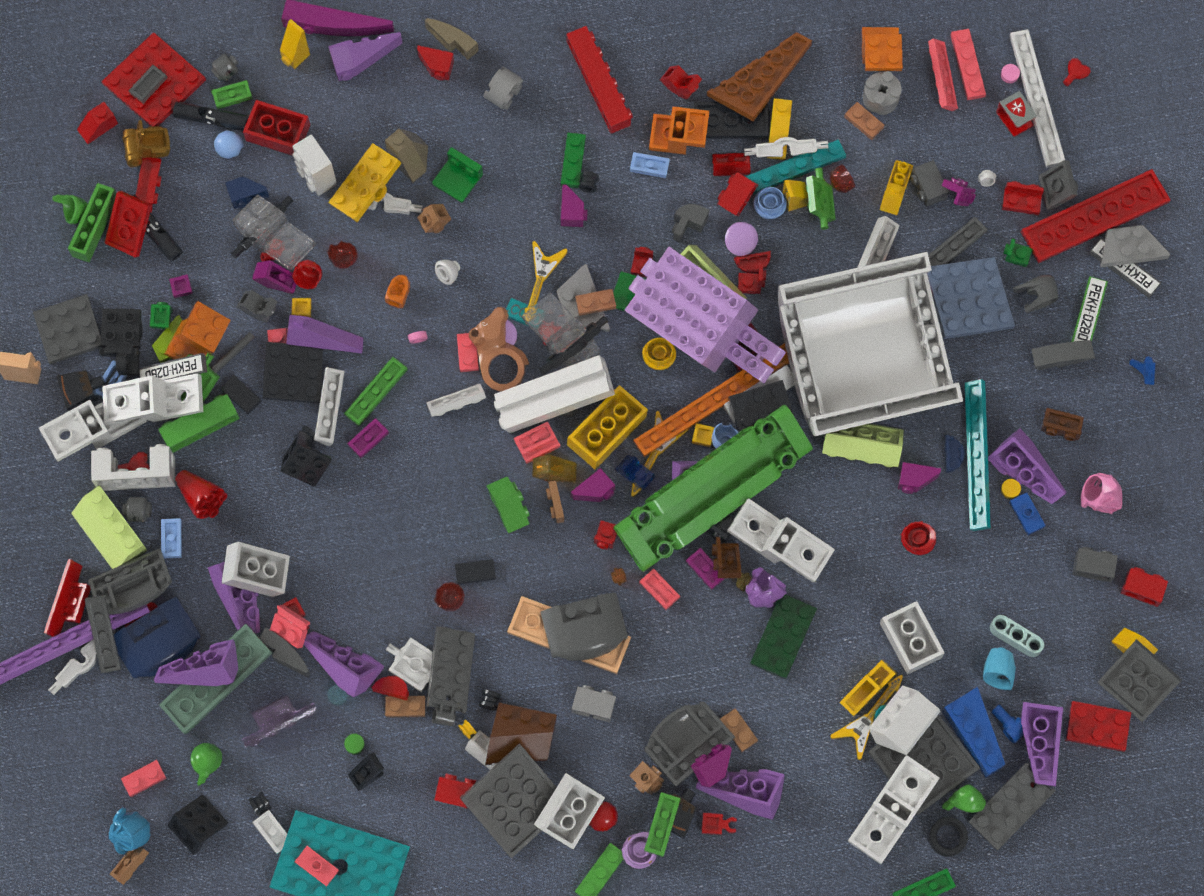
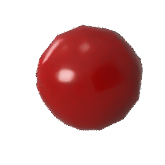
[292,260,323,290]
[589,801,619,832]

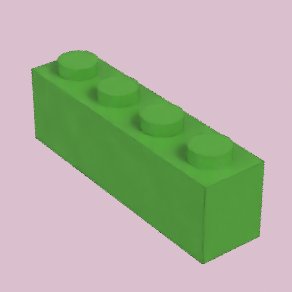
[68,183,116,262]
[158,394,240,453]

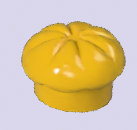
[642,338,676,370]

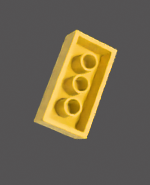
[567,385,648,470]

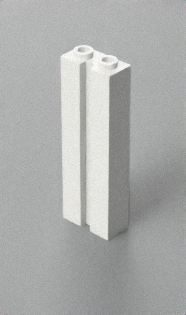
[494,355,615,433]

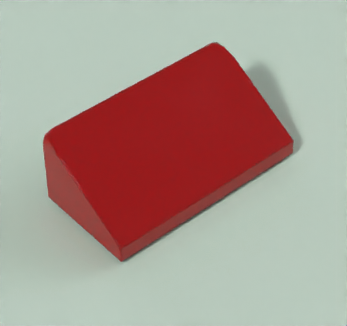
[712,153,750,176]

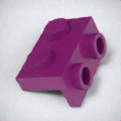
[941,177,976,206]

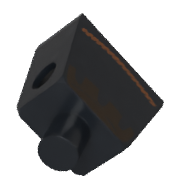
[57,370,106,411]
[651,788,697,840]

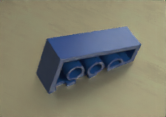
[942,687,1005,779]

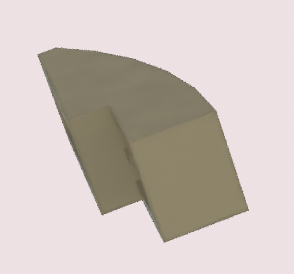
[425,18,479,60]

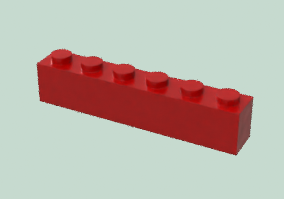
[566,26,633,134]

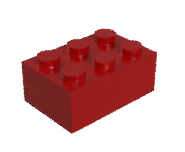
[243,100,310,156]

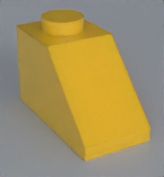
[782,180,808,211]
[1111,627,1158,654]

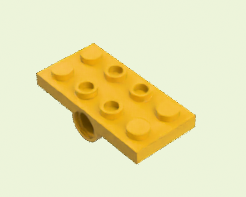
[328,143,401,222]

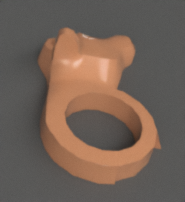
[469,307,529,392]

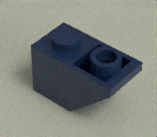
[225,176,269,209]

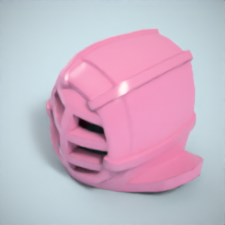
[1081,473,1122,514]

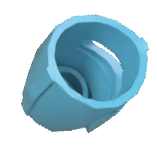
[983,647,1016,690]

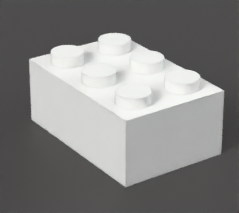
[292,134,337,196]
[222,542,290,597]
[880,601,944,675]
[534,773,605,849]

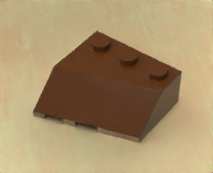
[485,703,557,766]

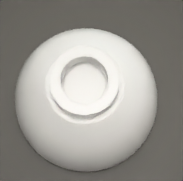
[435,260,460,285]

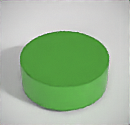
[344,734,365,755]

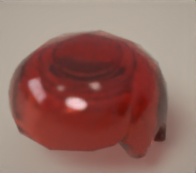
[830,164,855,193]
[327,241,358,269]
[434,582,465,612]

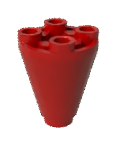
[175,470,228,519]

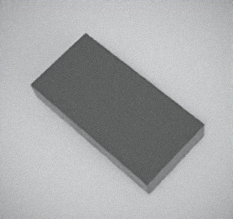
[129,65,168,104]

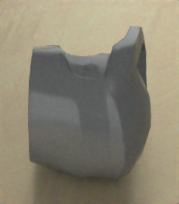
[1013,275,1058,313]

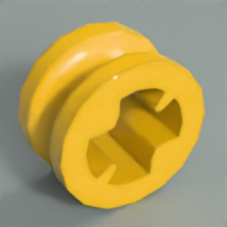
[458,719,477,739]

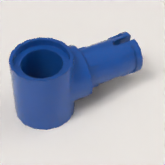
[991,704,1024,743]

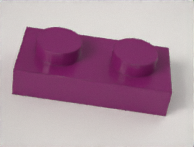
[347,418,389,458]
[686,548,725,590]

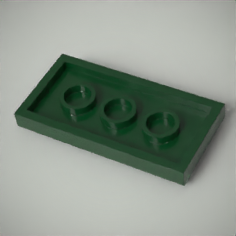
[750,595,817,680]

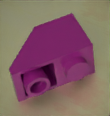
[691,744,732,788]

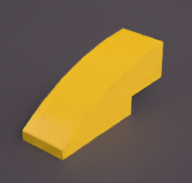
[840,660,897,716]

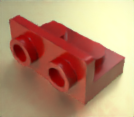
[1002,181,1044,215]

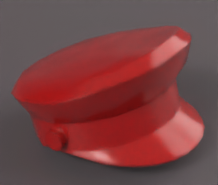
[901,521,936,555]

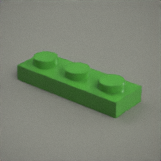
[644,792,680,857]
[575,843,624,896]

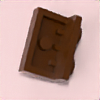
[1041,408,1084,441]
[712,537,741,578]

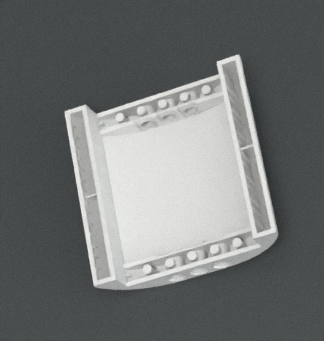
[778,252,963,436]

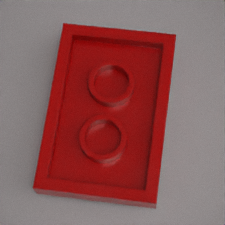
[105,191,152,258]
[1065,701,1131,752]

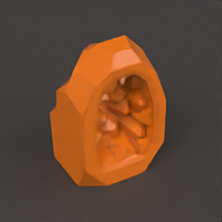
[385,275,410,308]

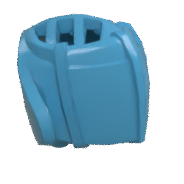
[108,807,150,854]

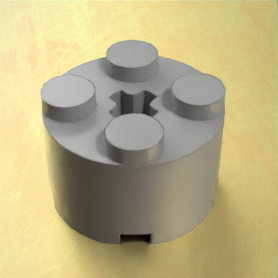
[483,66,523,110]
[863,71,902,115]

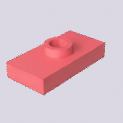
[639,568,680,610]
[295,846,339,887]

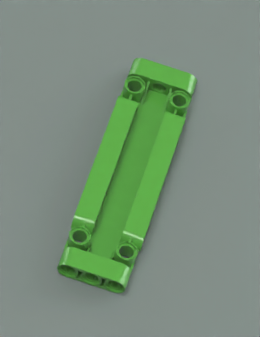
[613,405,813,572]

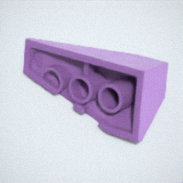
[208,562,260,633]

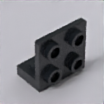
[280,431,332,487]
[168,795,228,855]

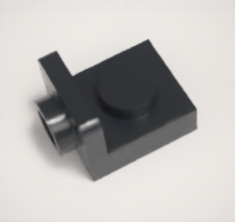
[710,515,734,543]

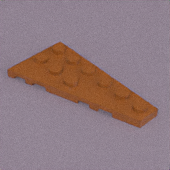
[707,32,812,121]

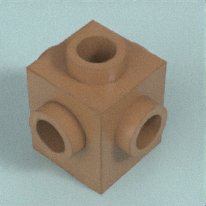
[417,204,451,233]
[629,761,664,795]

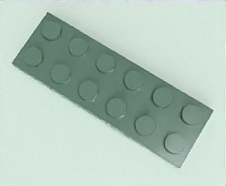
[159,624,273,734]

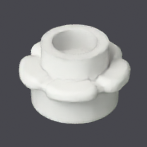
[978,170,996,187]

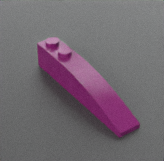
[281,0,394,36]

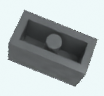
[910,160,949,207]
[1072,547,1118,583]

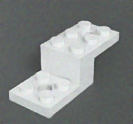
[103,374,203,424]
[39,397,147,462]
[727,498,835,582]
[848,755,940,864]

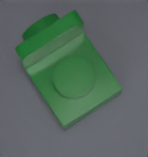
[1003,238,1032,268]
[150,302,173,329]

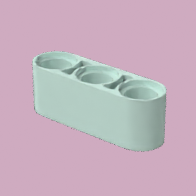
[990,615,1044,657]

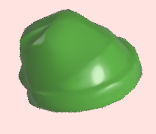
[52,194,88,225]
[190,743,222,786]
[942,784,986,813]

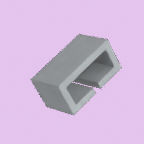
[572,685,616,723]

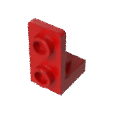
[738,263,766,294]

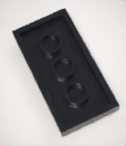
[694,102,769,139]

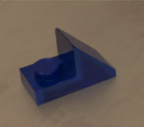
[615,455,656,490]

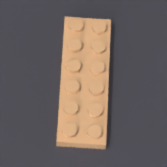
[507,596,631,674]

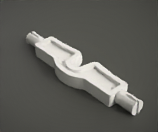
[744,137,828,158]
[368,192,423,215]
[48,629,117,695]

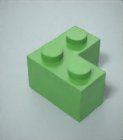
[486,477,530,533]

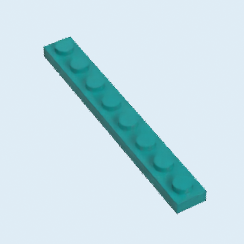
[965,379,991,531]

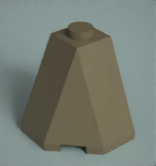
[385,128,428,183]

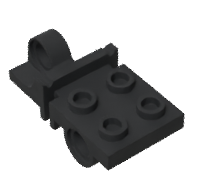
[99,309,143,375]

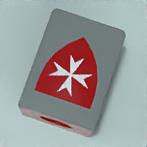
[996,91,1037,137]

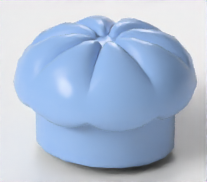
[753,187,787,219]

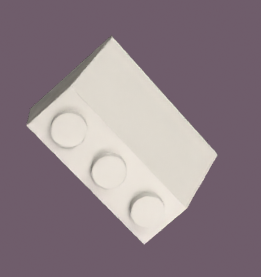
[868,685,941,755]

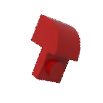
[660,65,702,99]

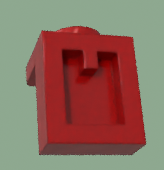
[631,247,654,278]
[594,520,617,550]

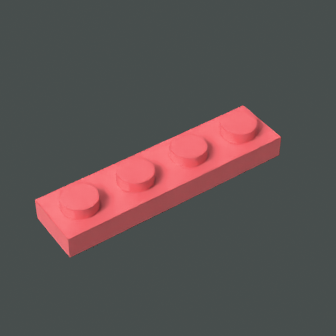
[951,29,986,100]
[928,38,958,111]

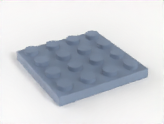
[927,257,1015,339]

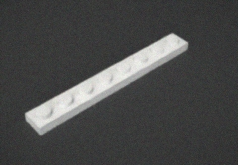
[1010,29,1065,168]

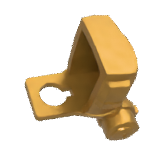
[123,120,170,168]

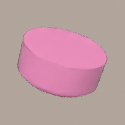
[1001,64,1020,83]
[408,331,428,344]

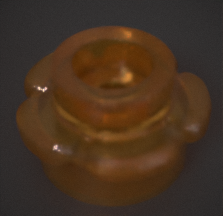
[611,567,627,586]

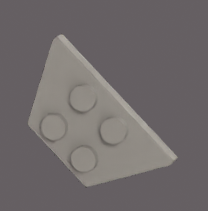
[1100,225,1170,267]
[556,264,610,332]

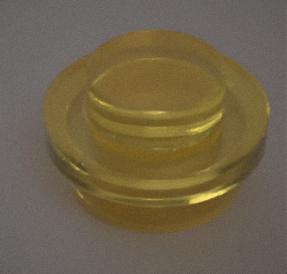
[736,572,752,592]

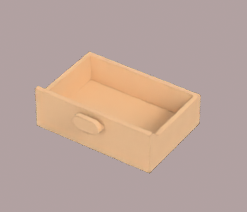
[0,352,41,384]

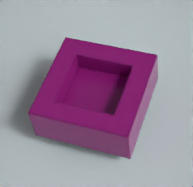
[169,274,193,299]

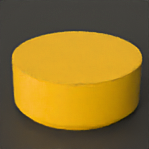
[1001,479,1021,499]

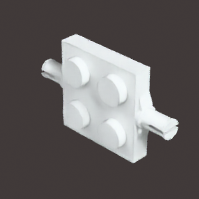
[386,638,433,692]

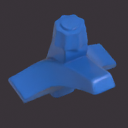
[1129,356,1155,385]

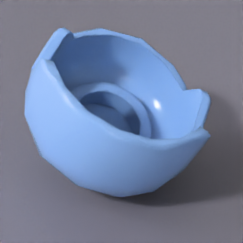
[214,130,244,159]
[711,423,739,449]

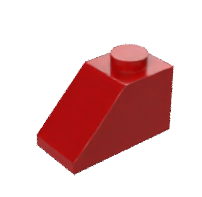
[417,45,454,80]
[77,102,118,144]

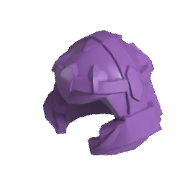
[746,567,787,608]

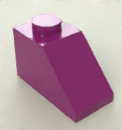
[561,185,588,227]
[252,261,296,294]
[898,462,941,494]
[571,468,615,502]

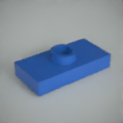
[1009,493,1046,535]

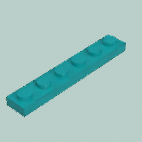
[746,139,846,195]

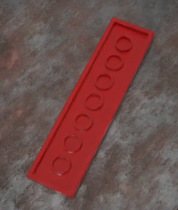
[1021,169,1170,263]

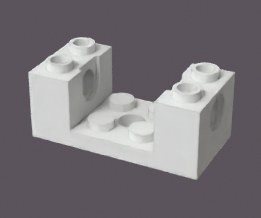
[91,444,176,491]

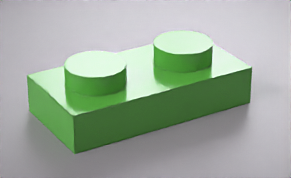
[211,80,253,109]

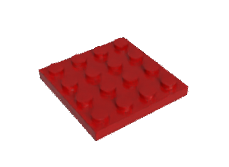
[101,32,206,127]

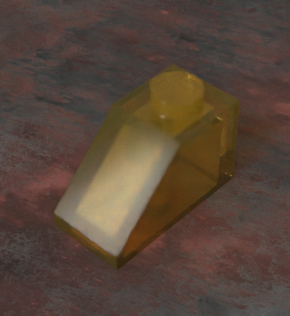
[532,454,577,482]

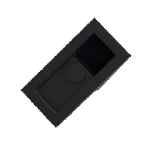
[348,752,385,791]

